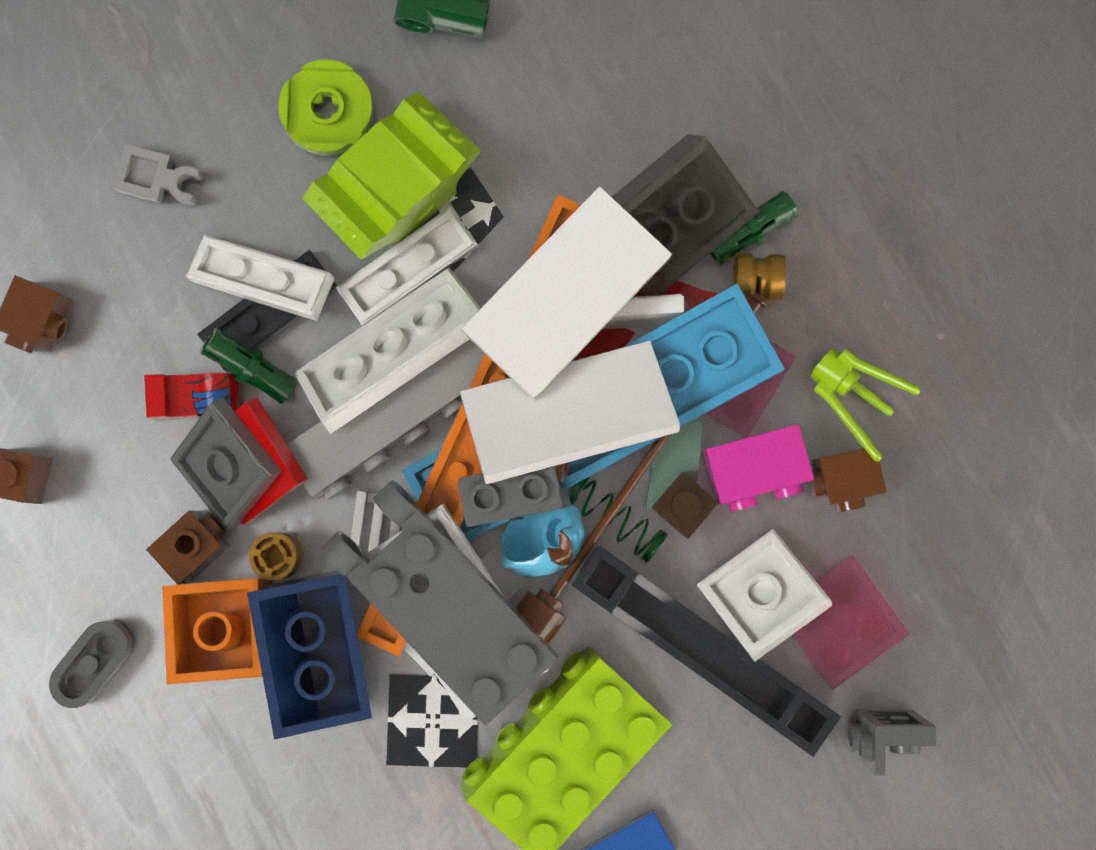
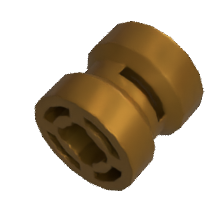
[733,253,786,301]
[249,532,304,580]

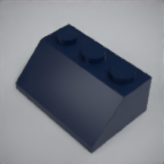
[247,571,372,740]

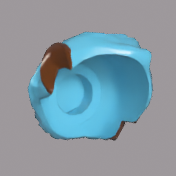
[501,505,584,578]

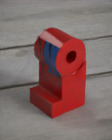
[144,373,239,421]

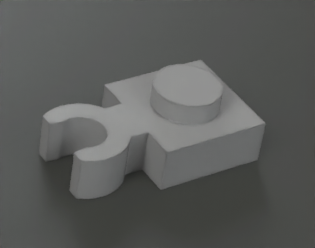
[112,143,203,205]

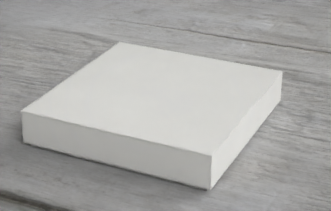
[697,529,832,662]

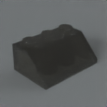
[612,134,759,296]

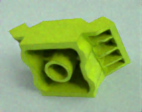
[302,92,481,260]

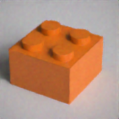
[162,578,273,685]

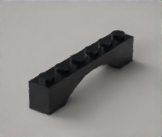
[571,545,841,757]

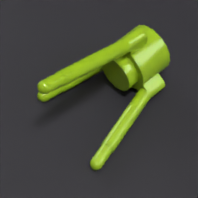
[810,348,920,462]

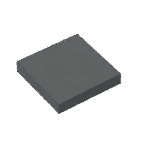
[170,398,282,531]

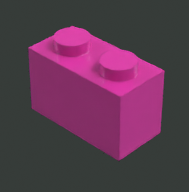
[702,424,814,512]

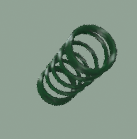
[569,477,668,563]

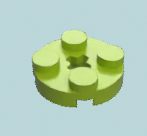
[278,59,374,156]

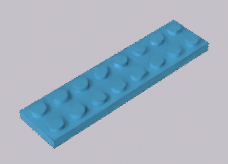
[402,283,785,542]

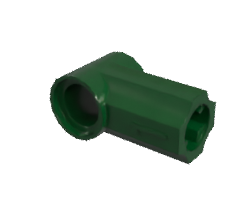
[393,0,490,39]

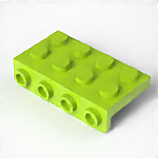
[460,647,672,850]

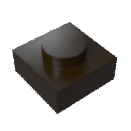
[651,472,719,539]

